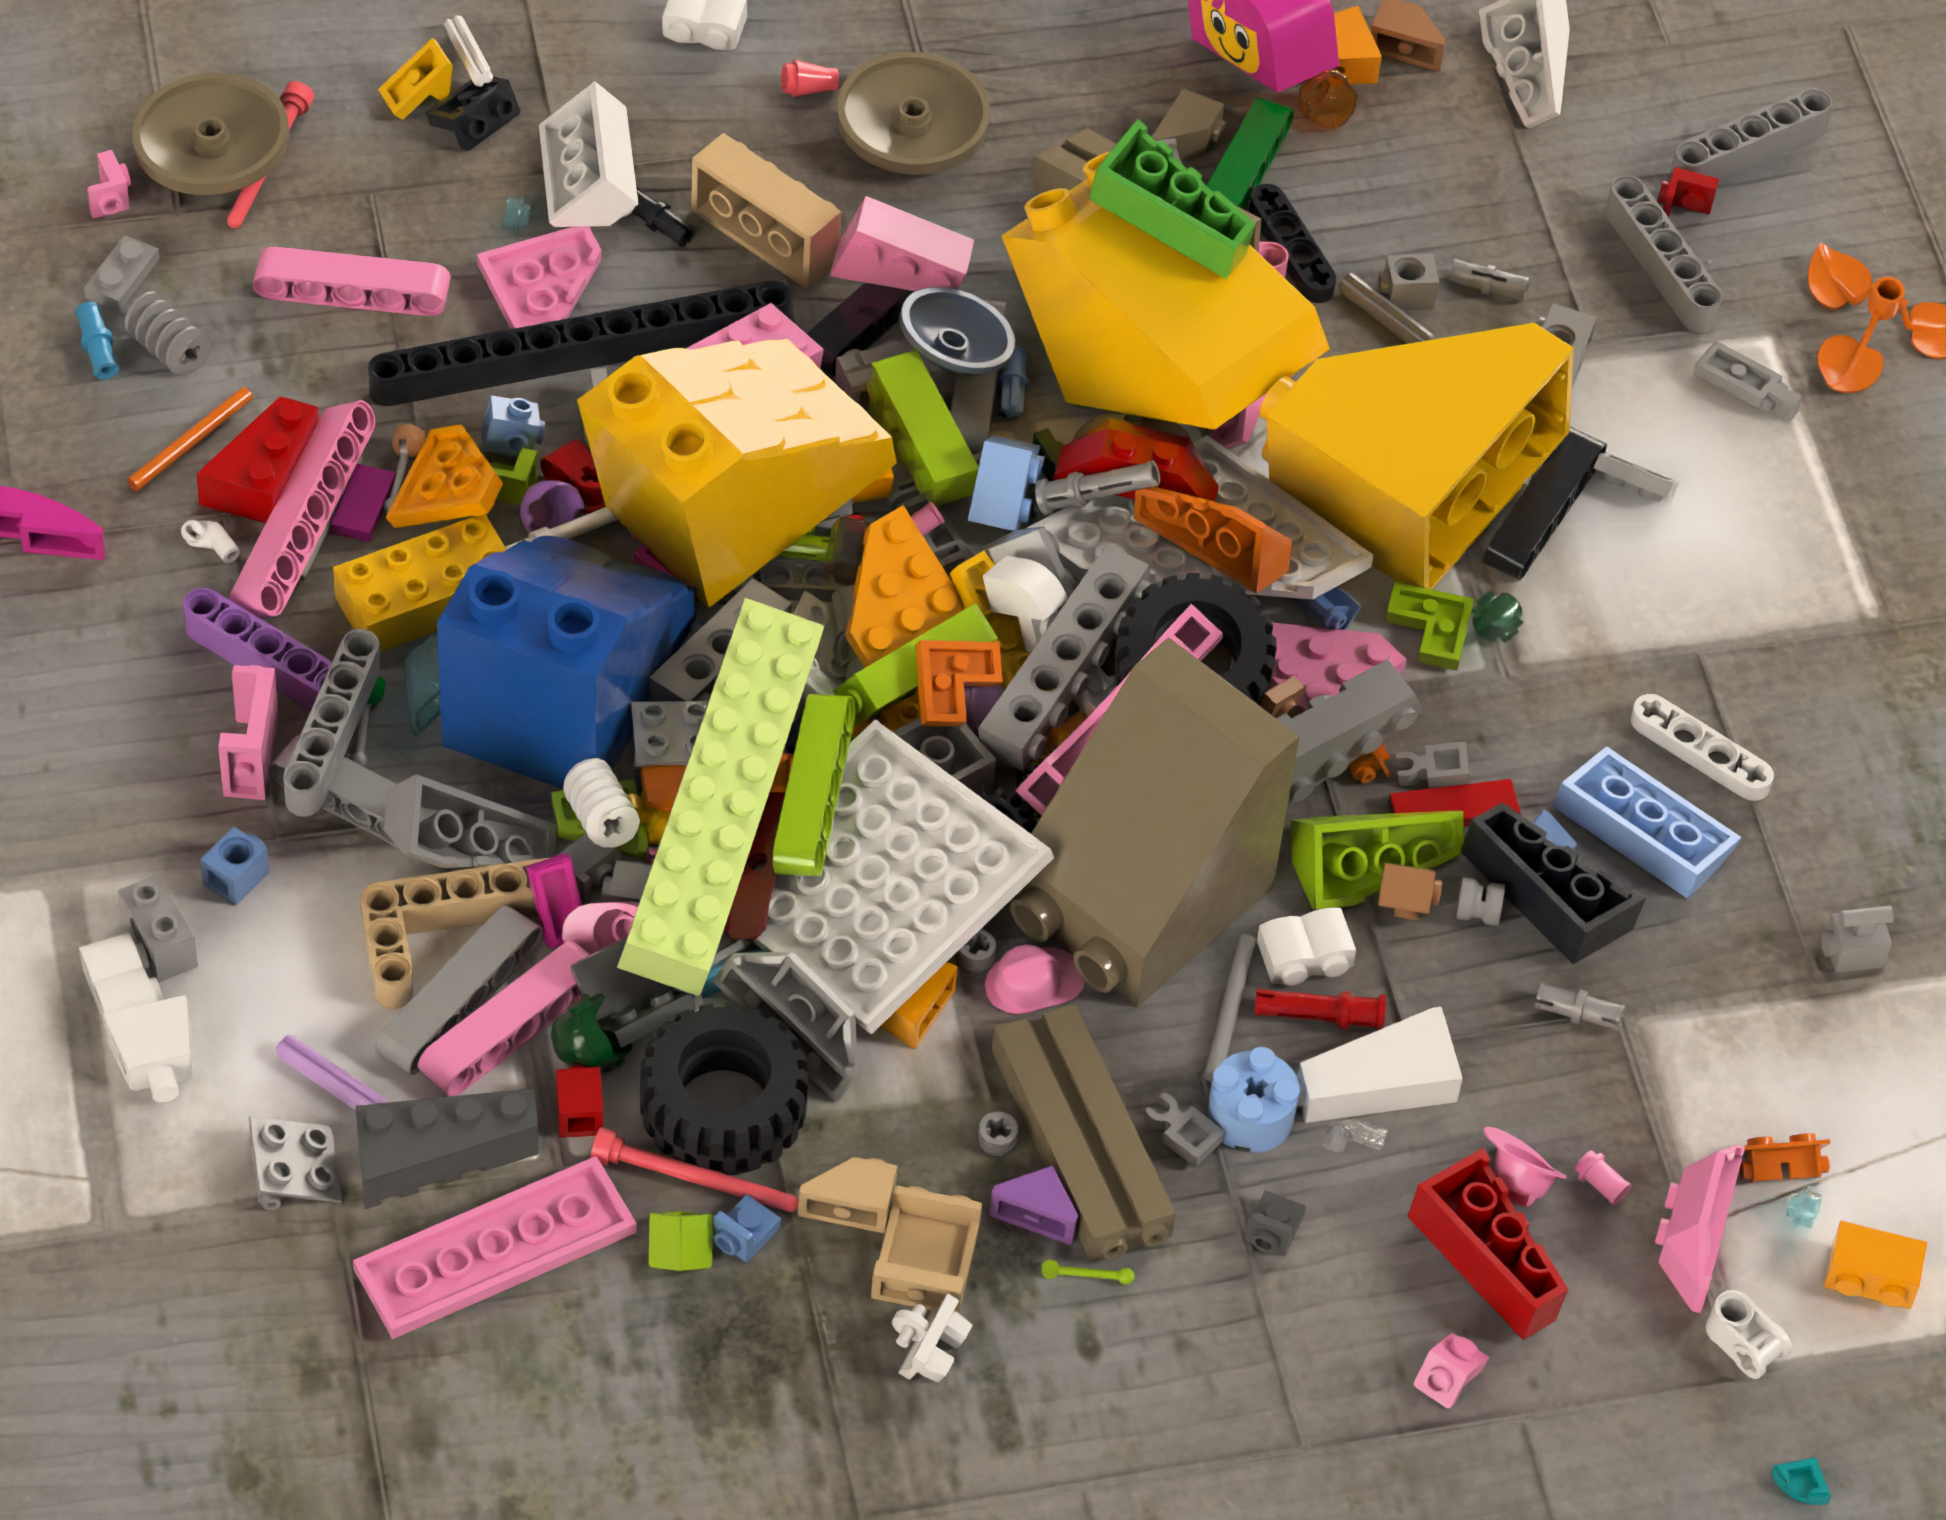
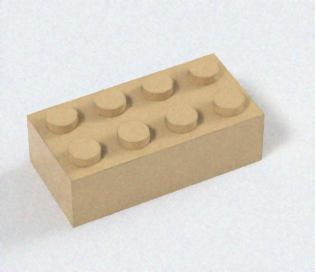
[691,133,842,290]

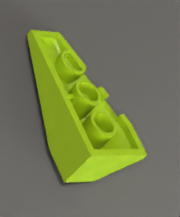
[1290,811,1464,910]

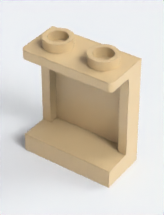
[871,1186,982,1313]

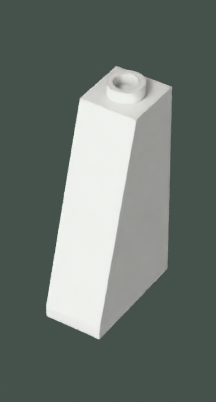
[1297,1007,1463,1123]

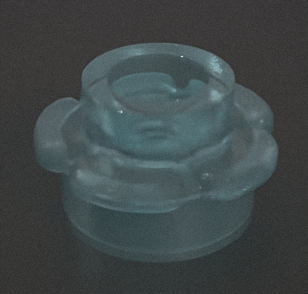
[503,195,531,233]
[1787,1186,1822,1228]

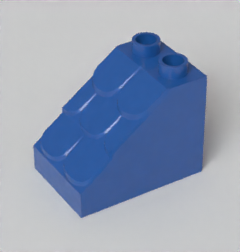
[437,535,697,789]

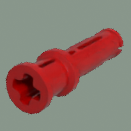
[1254,988,1387,1031]

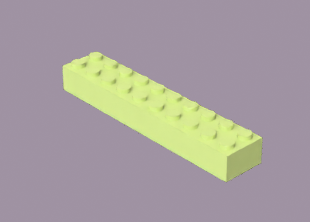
[617,598,825,997]

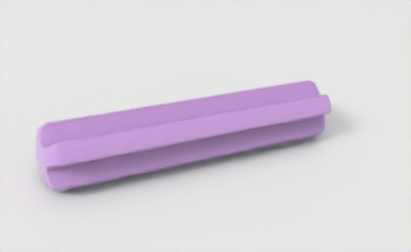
[276,1035,387,1110]

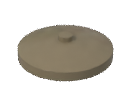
[837,52,990,175]
[132,73,290,195]

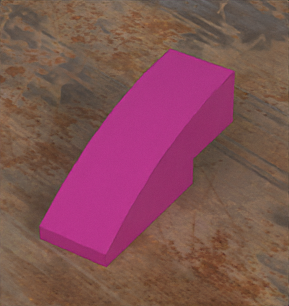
[0,486,106,561]

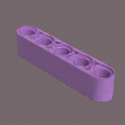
[183,588,348,722]

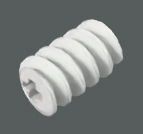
[563,758,640,847]

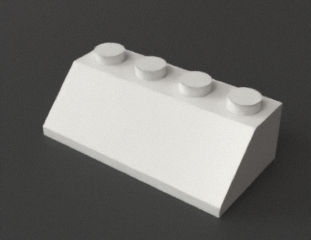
[539,81,638,227]

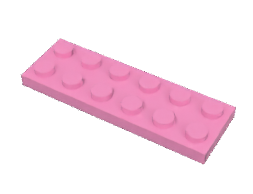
[353,1156,637,1339]

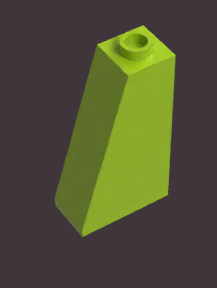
[833,603,998,726]

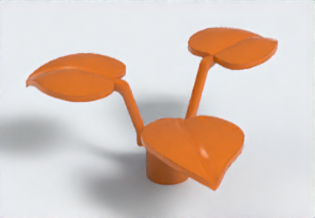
[1808,243,1946,393]

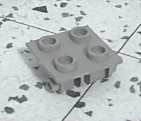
[631,701,709,771]
[248,1116,342,1210]

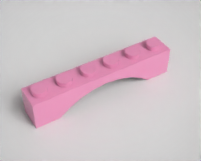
[1015,604,1223,817]

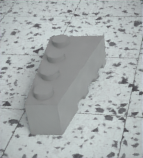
[1276,659,1423,806]

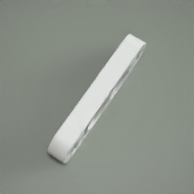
[1631,694,1774,801]

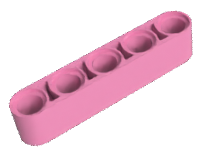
[252,247,451,316]
[417,940,590,1096]

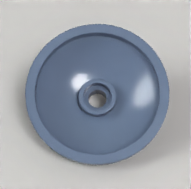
[899,287,1015,375]

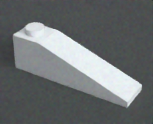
[1479,0,1570,129]

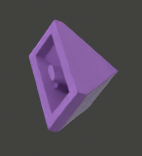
[989,1166,1078,1246]

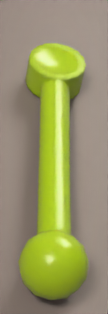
[1041,1259,1135,1285]

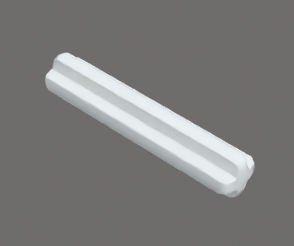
[444,15,493,87]

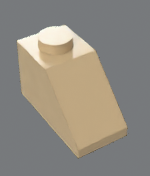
[798,1157,898,1233]

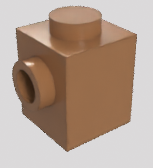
[1377,862,1442,920]

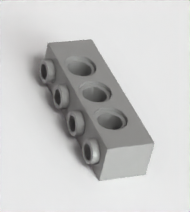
[649,579,792,702]

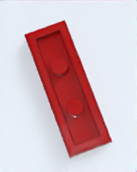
[1388,779,1521,827]

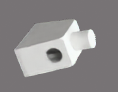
[103,995,192,1102]

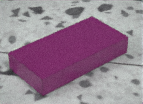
[331,464,396,542]

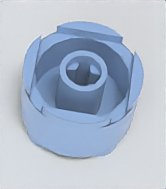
[1208,1047,1300,1153]

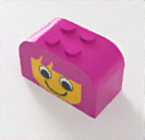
[1187,0,1339,93]

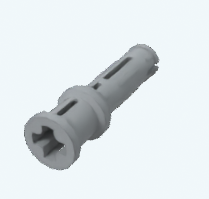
[1035,460,1160,515]

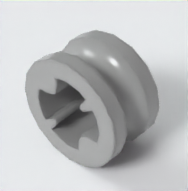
[956,929,996,972]
[978,1111,1018,1157]

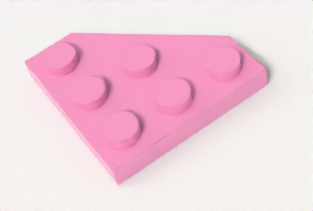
[477,226,601,329]
[1269,622,1407,715]

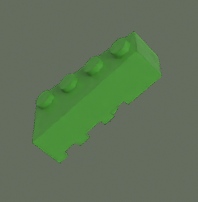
[1089,119,1256,279]

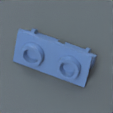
[1291,586,1362,630]

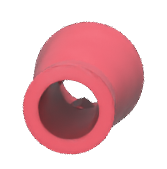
[781,59,839,98]

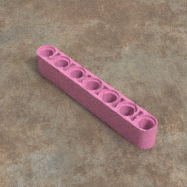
[229,400,375,619]

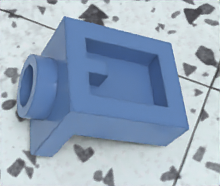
[713,1194,781,1263]

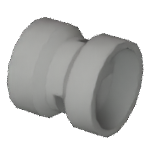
[1456,877,1505,926]

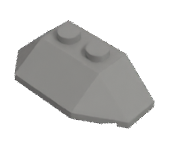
[713,952,858,1103]

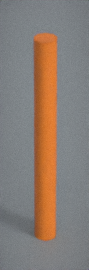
[127,387,253,492]

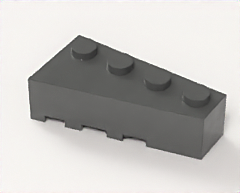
[355,1088,539,1209]

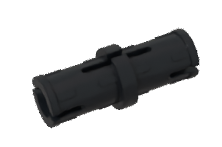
[632,186,696,247]

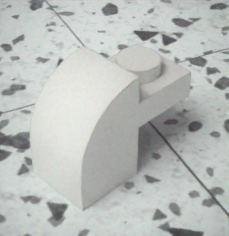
[983,556,1068,653]

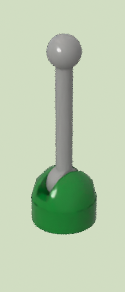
[351,675,386,767]

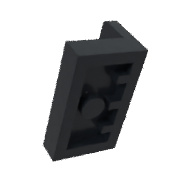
[425,76,521,151]

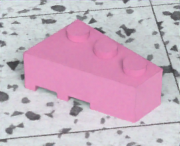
[830,196,974,291]

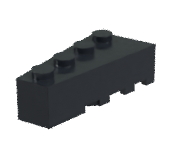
[1460,803,1646,964]

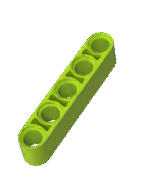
[773,694,855,877]

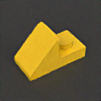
[378,38,453,120]

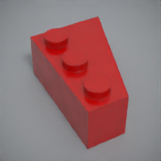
[196,396,319,524]

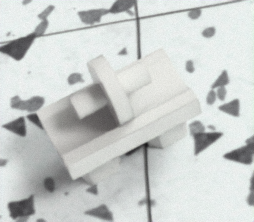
[892,1294,973,1383]

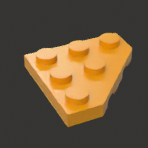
[386,424,503,528]
[845,505,965,668]

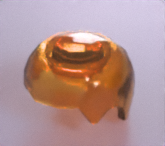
[1298,69,1358,130]

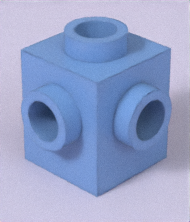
[481,395,545,458]

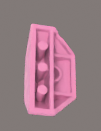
[1655,1144,1745,1314]

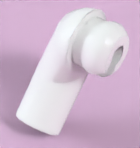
[181,520,240,563]

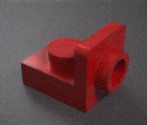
[1657,167,1719,218]

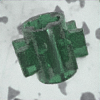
[1472,590,1523,643]

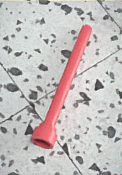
[227,81,315,229]
[590,1127,799,1212]

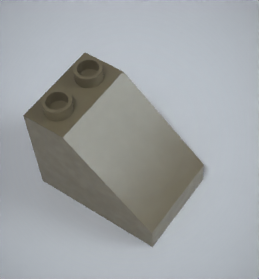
[1010,637,1300,1007]

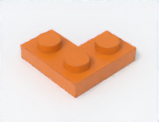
[915,640,1003,727]

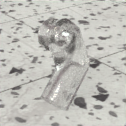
[1323,1119,1389,1153]

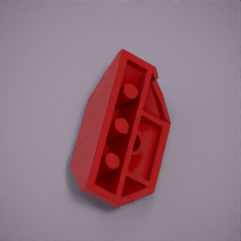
[1053,418,1219,502]

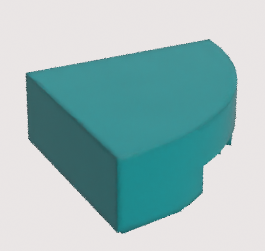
[1771,1457,1831,1505]

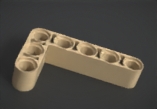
[360,858,548,1009]

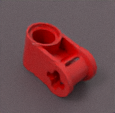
[540,439,606,514]

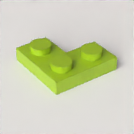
[1385,581,1474,671]

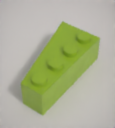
[867,350,979,506]

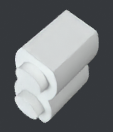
[662,0,747,50]
[1257,908,1356,986]
[79,932,163,1026]

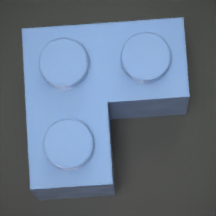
[968,435,1045,531]

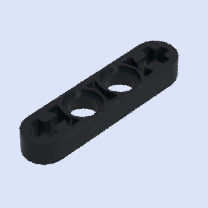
[1249,184,1337,303]

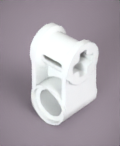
[1706,1290,1792,1379]

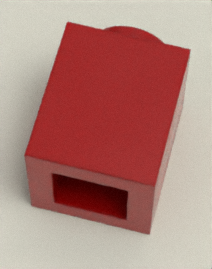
[556,1066,603,1138]

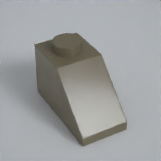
[1152,88,1227,160]

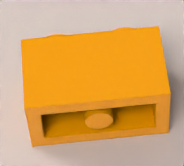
[1824,1220,1928,1309]

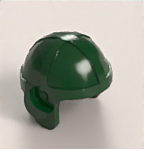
[551,993,633,1072]

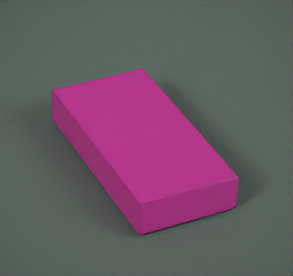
[526,853,582,949]

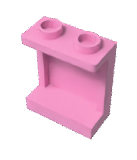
[218,665,279,800]

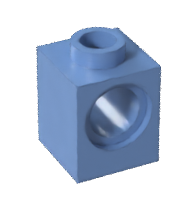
[200,827,269,906]

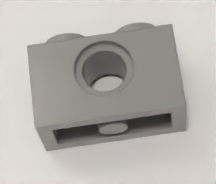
[118,874,198,983]

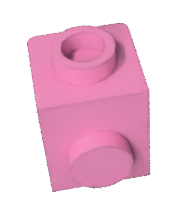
[87,150,131,218]
[1414,1333,1489,1408]

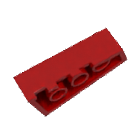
[1407,1147,1568,1340]

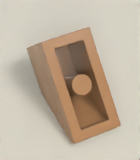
[1370,0,1446,72]

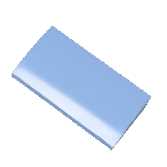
[1552,746,1741,899]

